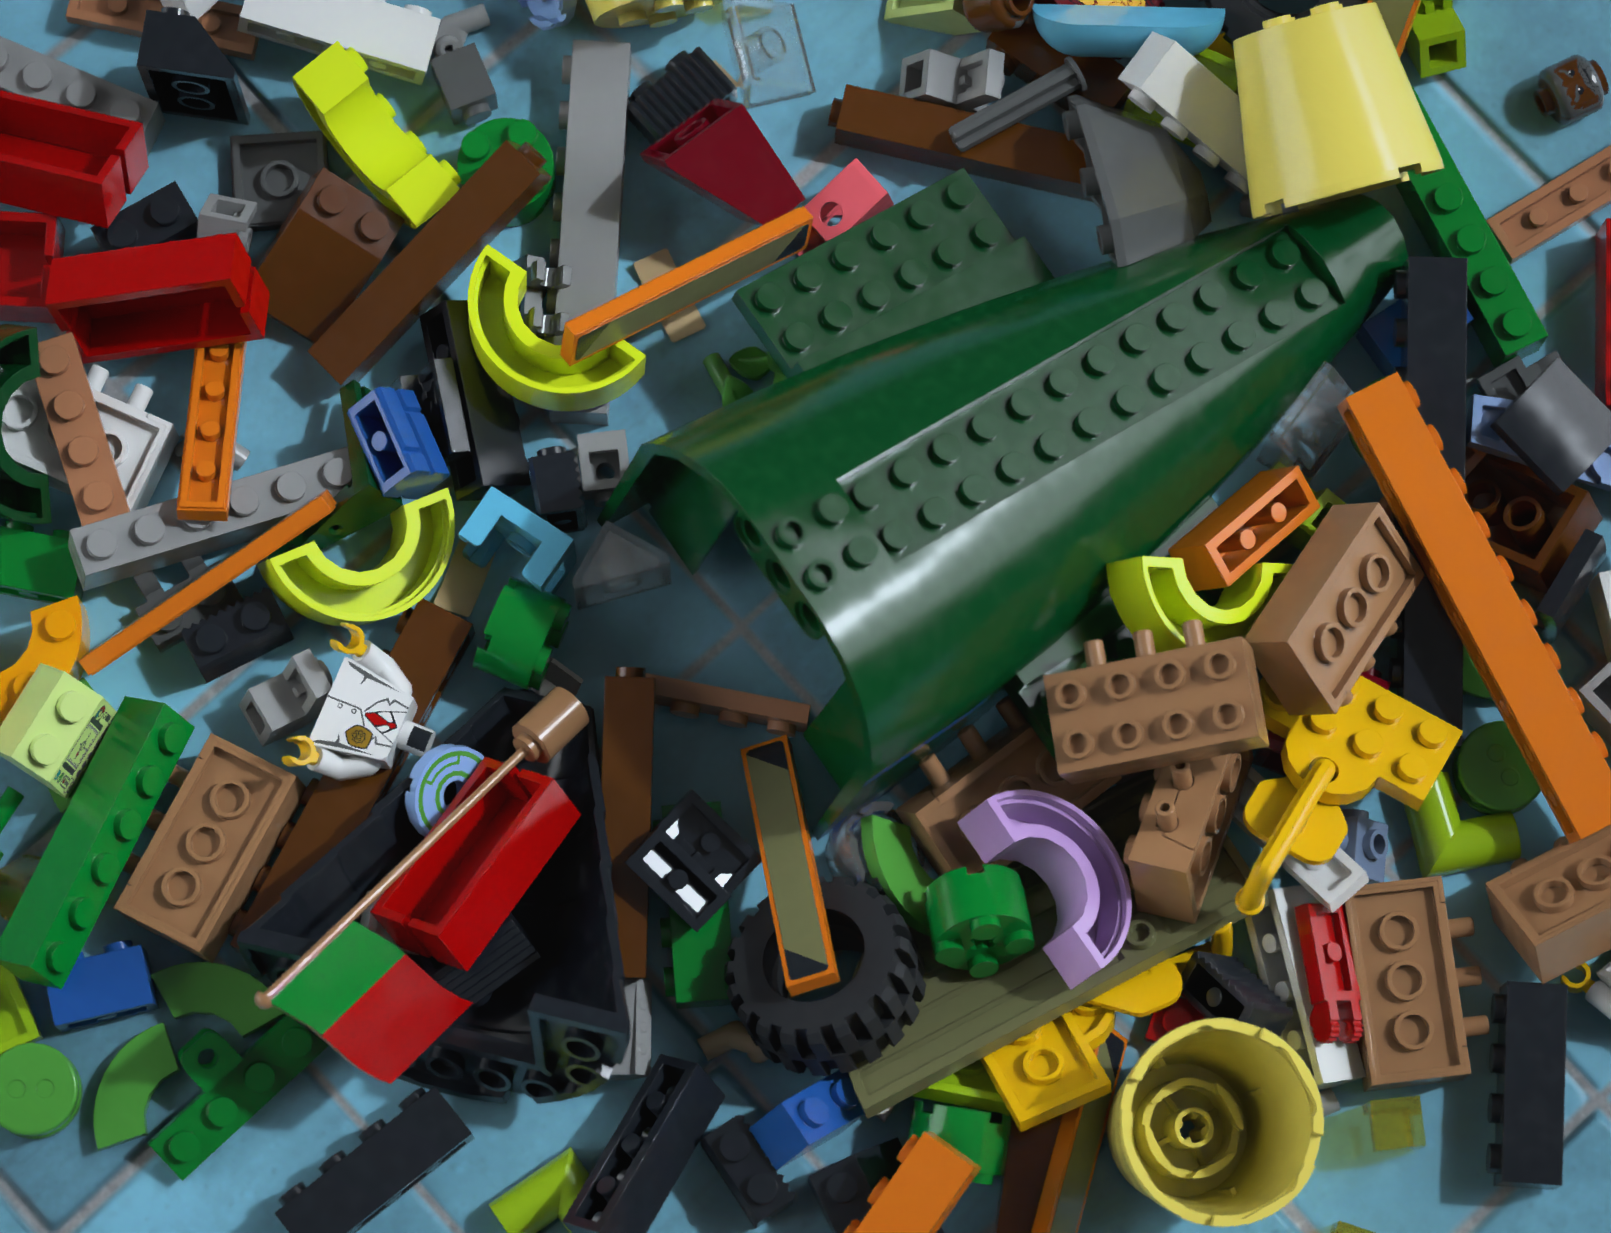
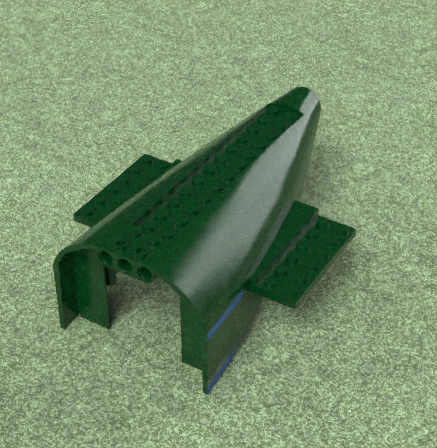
[597,167,1408,841]

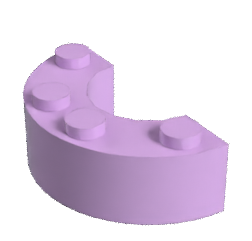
[957,790,1132,990]

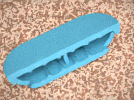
[1032,4,1225,58]

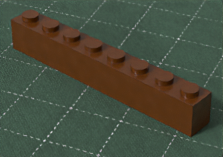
[228,599,475,954]

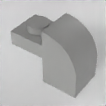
[898,48,1005,113]
[239,648,333,747]

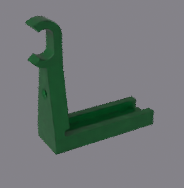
[267,379,403,560]

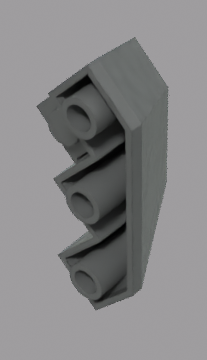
[1062,95,1212,267]

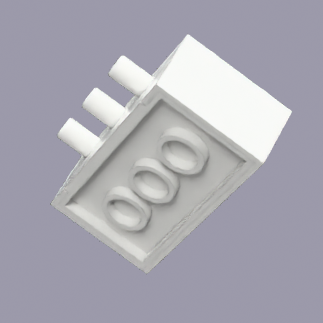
[1,364,180,511]

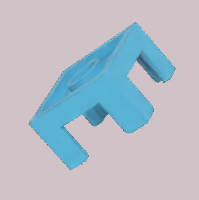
[458,486,577,594]

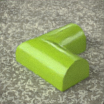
[1404,772,1521,878]
[488,1147,590,1233]

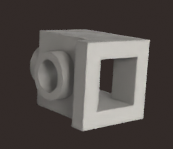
[197,193,257,254]
[577,429,629,507]

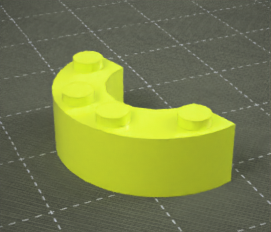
[292,41,462,229]
[468,244,646,411]
[257,487,455,626]
[1106,556,1293,653]

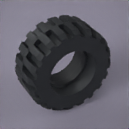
[724,876,926,1076]

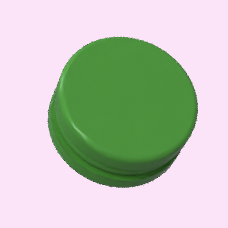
[1452,721,1541,815]
[0,1043,83,1139]

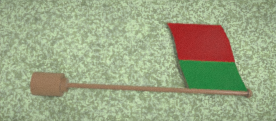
[254,687,589,1084]

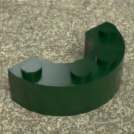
[0,324,52,524]

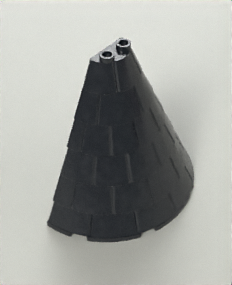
[237,687,631,1104]

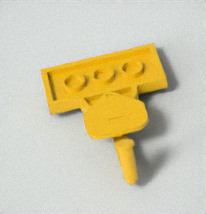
[1235,675,1463,916]
[980,922,1233,1132]

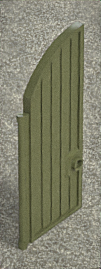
[849,769,1269,1119]

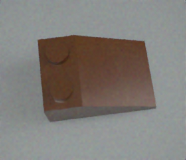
[256,167,406,344]
[1465,453,1603,594]

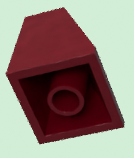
[639,98,806,226]

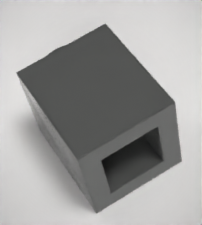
[430,42,498,126]

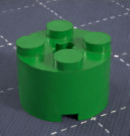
[457,118,556,227]
[472,576,573,691]
[925,864,1035,978]
[907,1100,1013,1185]

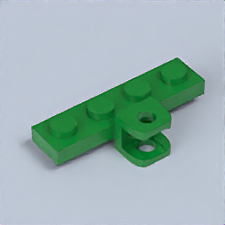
[147,1014,329,1181]

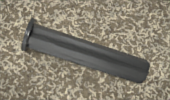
[948,56,1088,152]

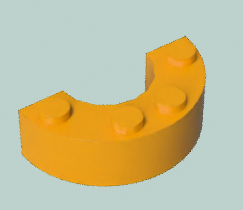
[0,595,90,726]

